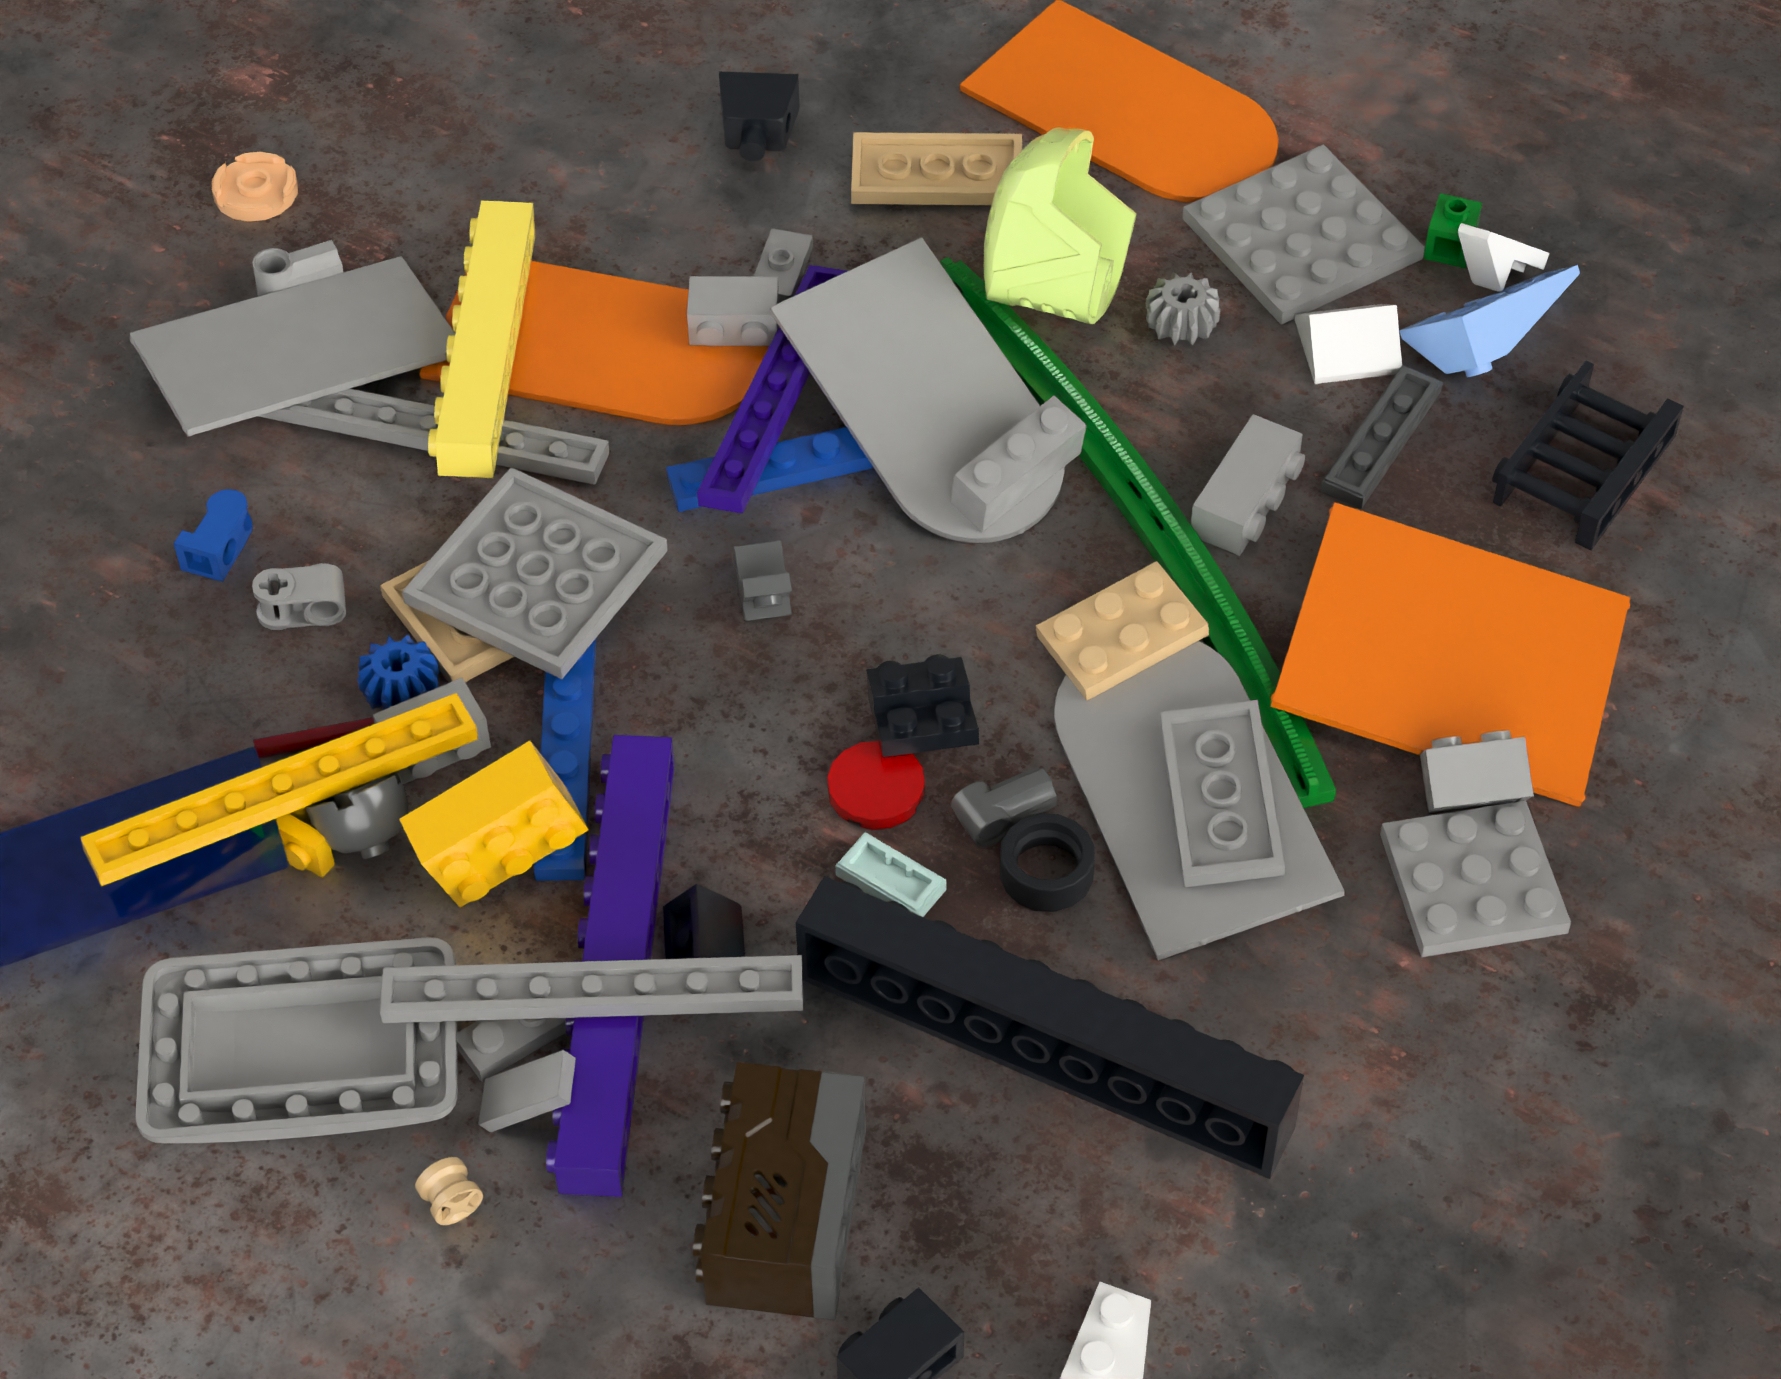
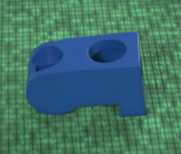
[173,489,253,582]

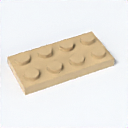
[851,132,1022,205]

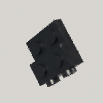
[866,654,979,757]

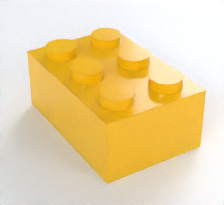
[399,740,589,908]

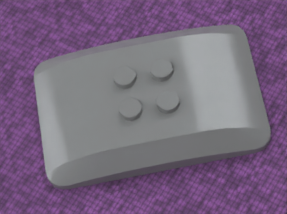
[135,937,458,1143]

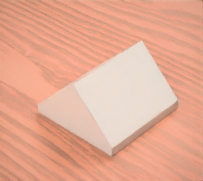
[1295,304,1402,384]

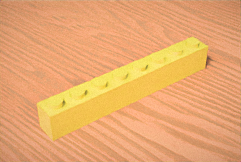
[428,200,535,478]

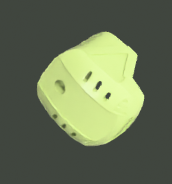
[984,127,1136,324]

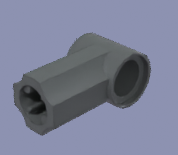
[950,766,1057,848]

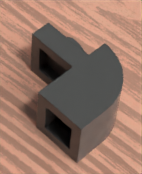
[732,540,792,621]

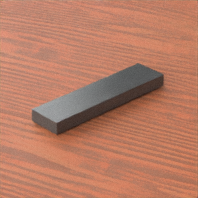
[1320,365,1443,509]

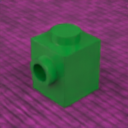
[1423,193,1483,269]

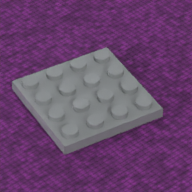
[1182,144,1425,325]
[402,467,668,679]

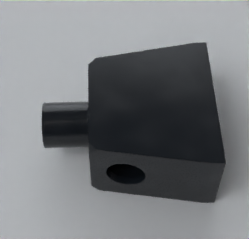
[719,71,800,161]

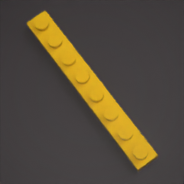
[80,693,478,887]

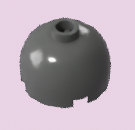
[305,771,408,859]

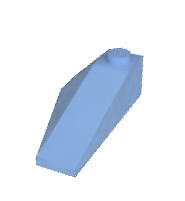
[1399,265,1580,377]

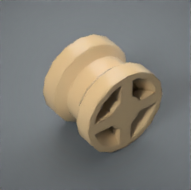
[415,1157,483,1225]

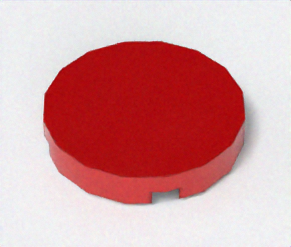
[827,740,925,830]

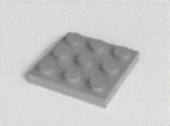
[1380,800,1571,958]

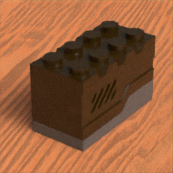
[693,1062,866,1320]

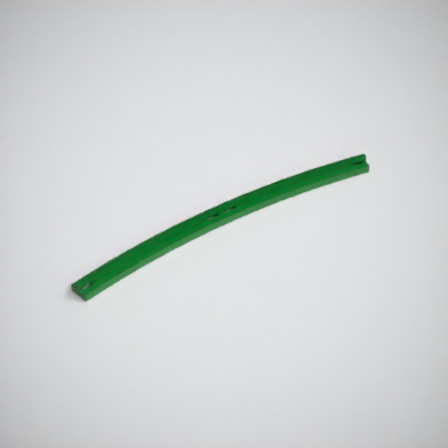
[940,257,1336,808]

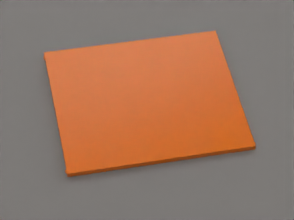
[1270,502,1630,808]

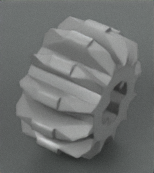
[1146,272,1221,346]

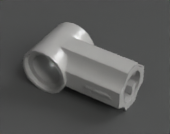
[252,240,343,296]

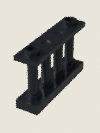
[1492,360,1684,550]

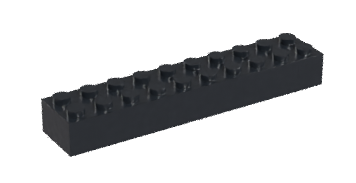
[796,876,1304,1179]

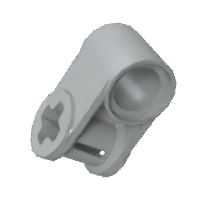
[252,563,346,630]

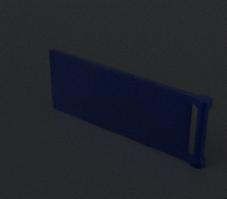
[0,747,289,967]

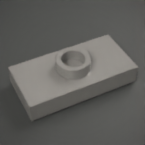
[754,228,813,303]

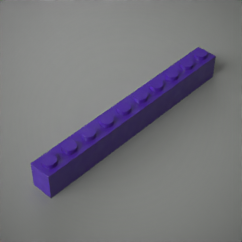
[546,735,675,1197]

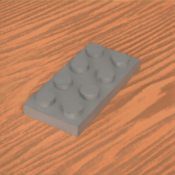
[1160,700,1285,887]

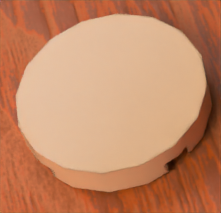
[212,152,298,222]

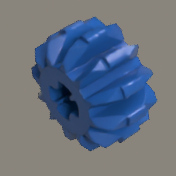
[357,634,440,710]

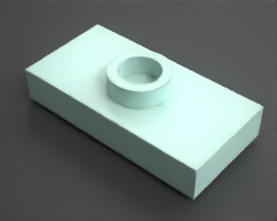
[835,832,947,917]

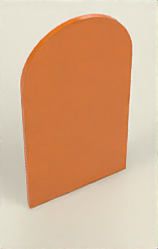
[960,0,1278,203]
[419,261,769,425]

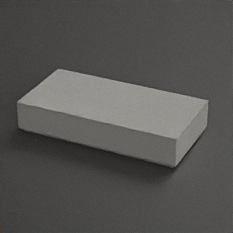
[478,1050,576,1132]

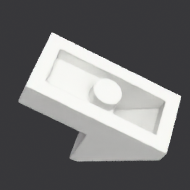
[1458,223,1549,292]

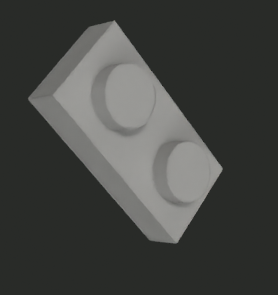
[457,1018,566,1082]

